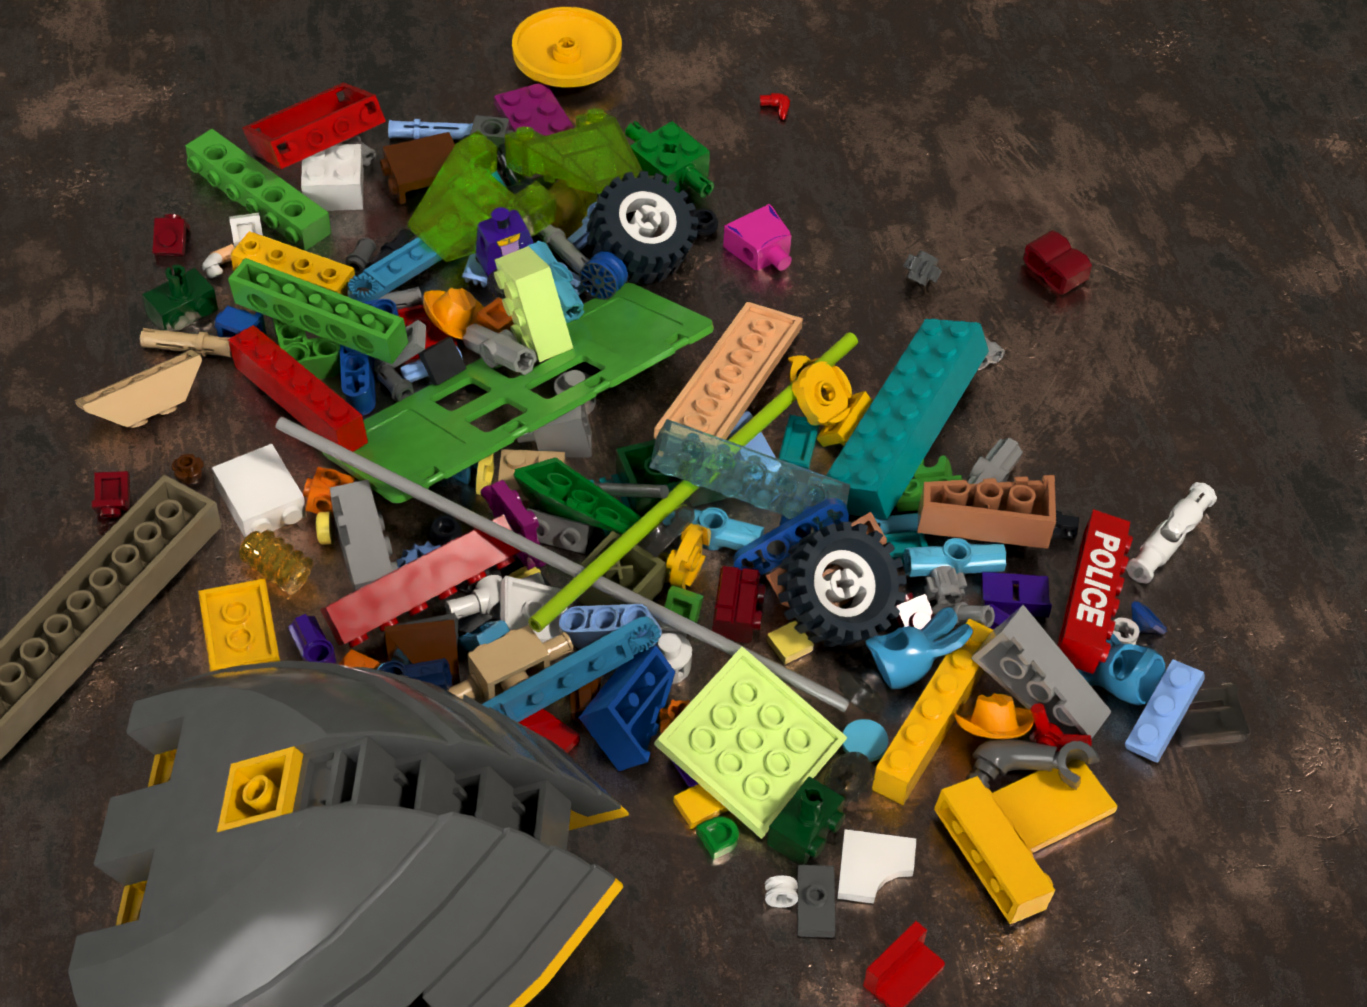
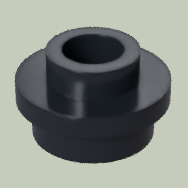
[692,209,718,236]
[429,515,462,546]

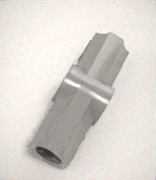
[967,438,1023,484]

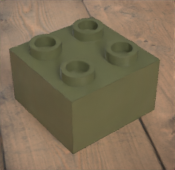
[572,531,666,606]

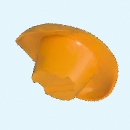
[423,287,484,340]
[954,693,1034,739]

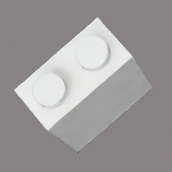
[212,444,307,541]

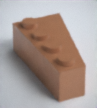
[917,475,1056,549]

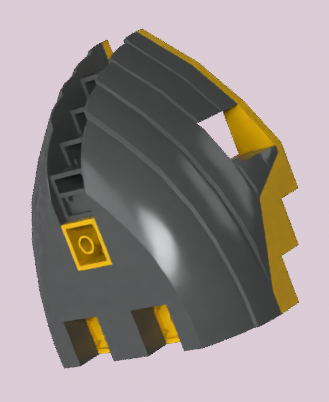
[68,660,629,1007]

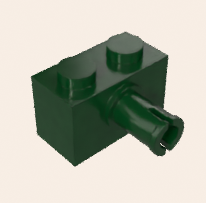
[142,265,218,332]
[767,776,846,865]

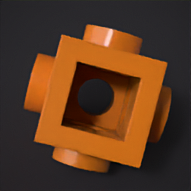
[303,467,355,518]

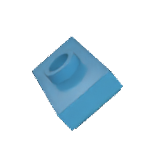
[457,620,510,652]

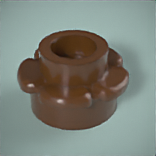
[171,454,204,484]

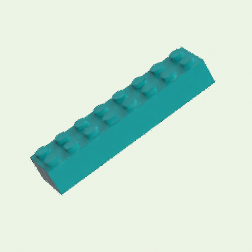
[820,319,989,520]

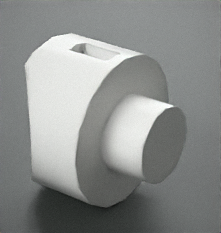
[648,632,692,684]

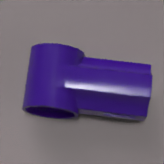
[288,614,337,664]

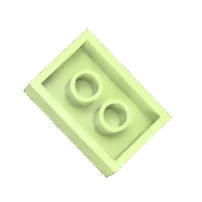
[494,246,573,362]

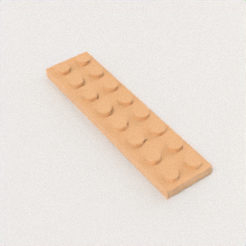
[653,302,803,458]

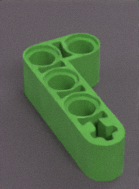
[271,318,341,379]

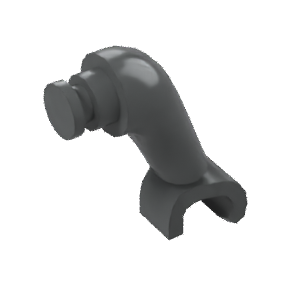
[966,739,1100,790]

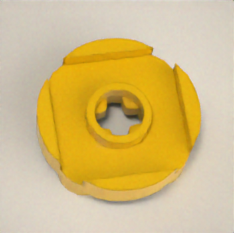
[792,361,852,426]
[666,522,711,590]

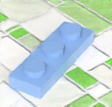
[1125,659,1205,763]

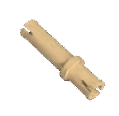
[140,328,232,357]

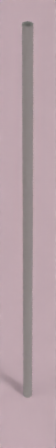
[276,417,851,712]

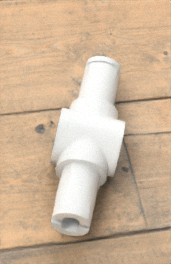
[445,572,545,620]

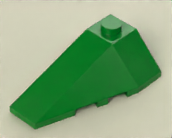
[513,457,642,535]

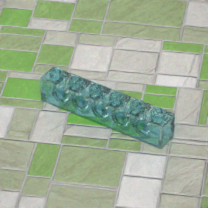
[649,419,850,529]

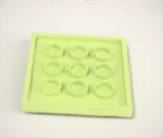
[654,647,848,839]

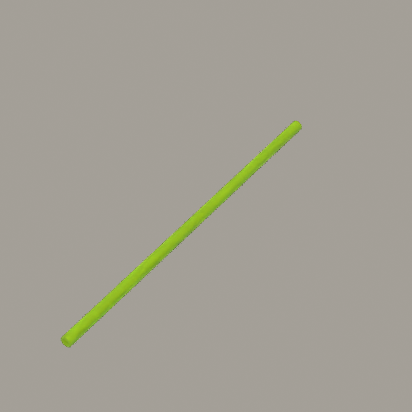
[528,332,858,632]

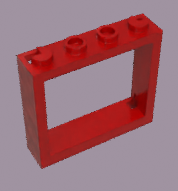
[242,82,386,169]

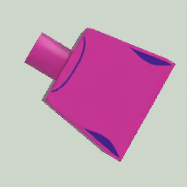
[723,204,792,271]

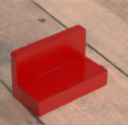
[863,921,945,1007]

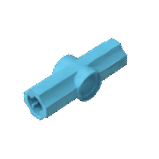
[528,241,584,323]
[662,506,764,552]
[903,538,1007,577]

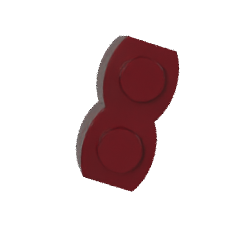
[1023,230,1092,295]

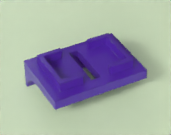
[982,572,1052,618]

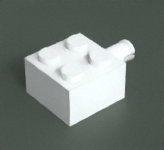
[301,142,364,211]

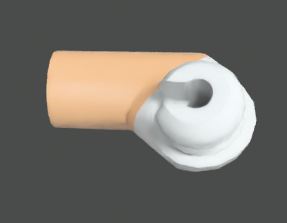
[202,244,235,279]

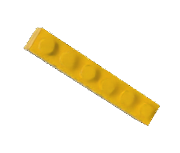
[872,619,993,805]

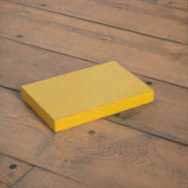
[198,578,280,672]
[992,760,1118,853]

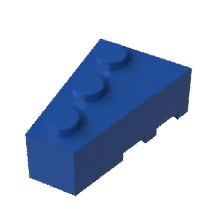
[579,645,675,771]

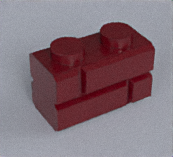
[712,566,766,643]

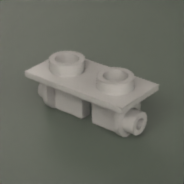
[527,509,594,554]

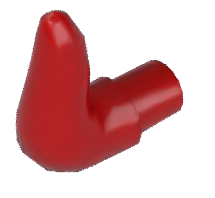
[760,93,790,120]

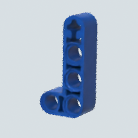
[340,299,399,416]

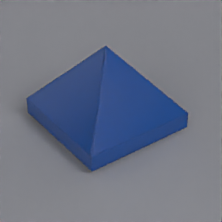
[1131,601,1167,634]

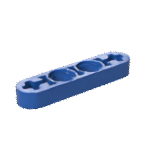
[733,498,849,576]

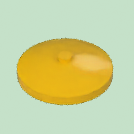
[512,7,622,87]

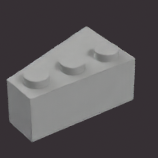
[329,479,398,592]

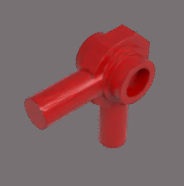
[1029,703,1092,751]

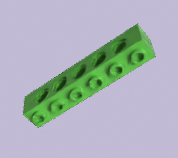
[185,129,331,251]
[228,258,408,364]

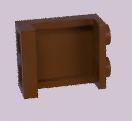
[380,132,466,205]

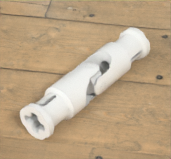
[1126,482,1217,584]

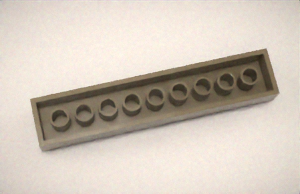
[0,474,221,760]

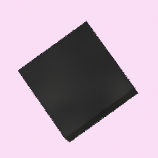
[418,337,467,385]

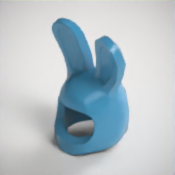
[865,607,973,689]
[1077,633,1165,705]

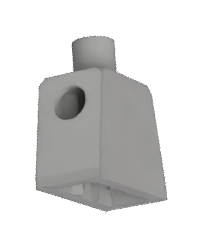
[517,404,592,458]

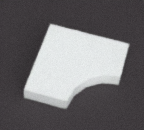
[837,829,916,904]

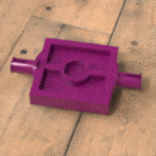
[480,480,546,570]

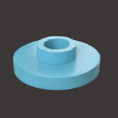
[842,719,888,762]

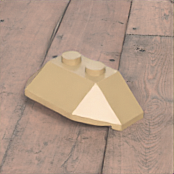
[75,350,202,428]

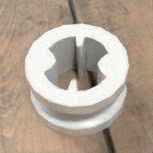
[1113,618,1139,645]
[765,875,798,908]

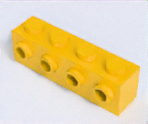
[231,231,355,297]
[934,776,1055,924]

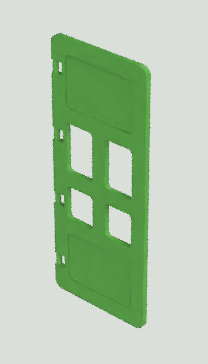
[322,283,714,503]

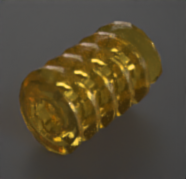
[239,529,314,595]

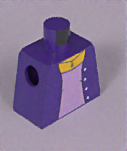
[476,207,534,277]

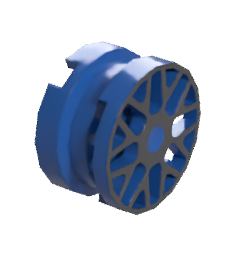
[580,251,628,300]

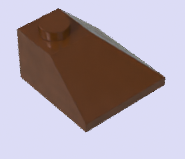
[384,620,460,687]

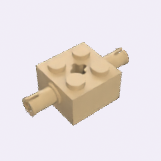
[447,625,574,704]

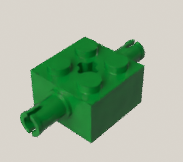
[625,121,714,198]

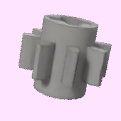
[924,566,967,605]

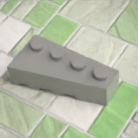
[971,605,1112,738]

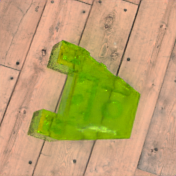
[505,108,643,194]
[408,130,556,262]

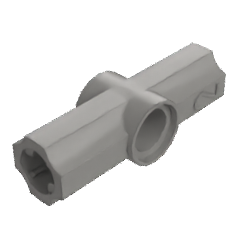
[463,323,537,375]

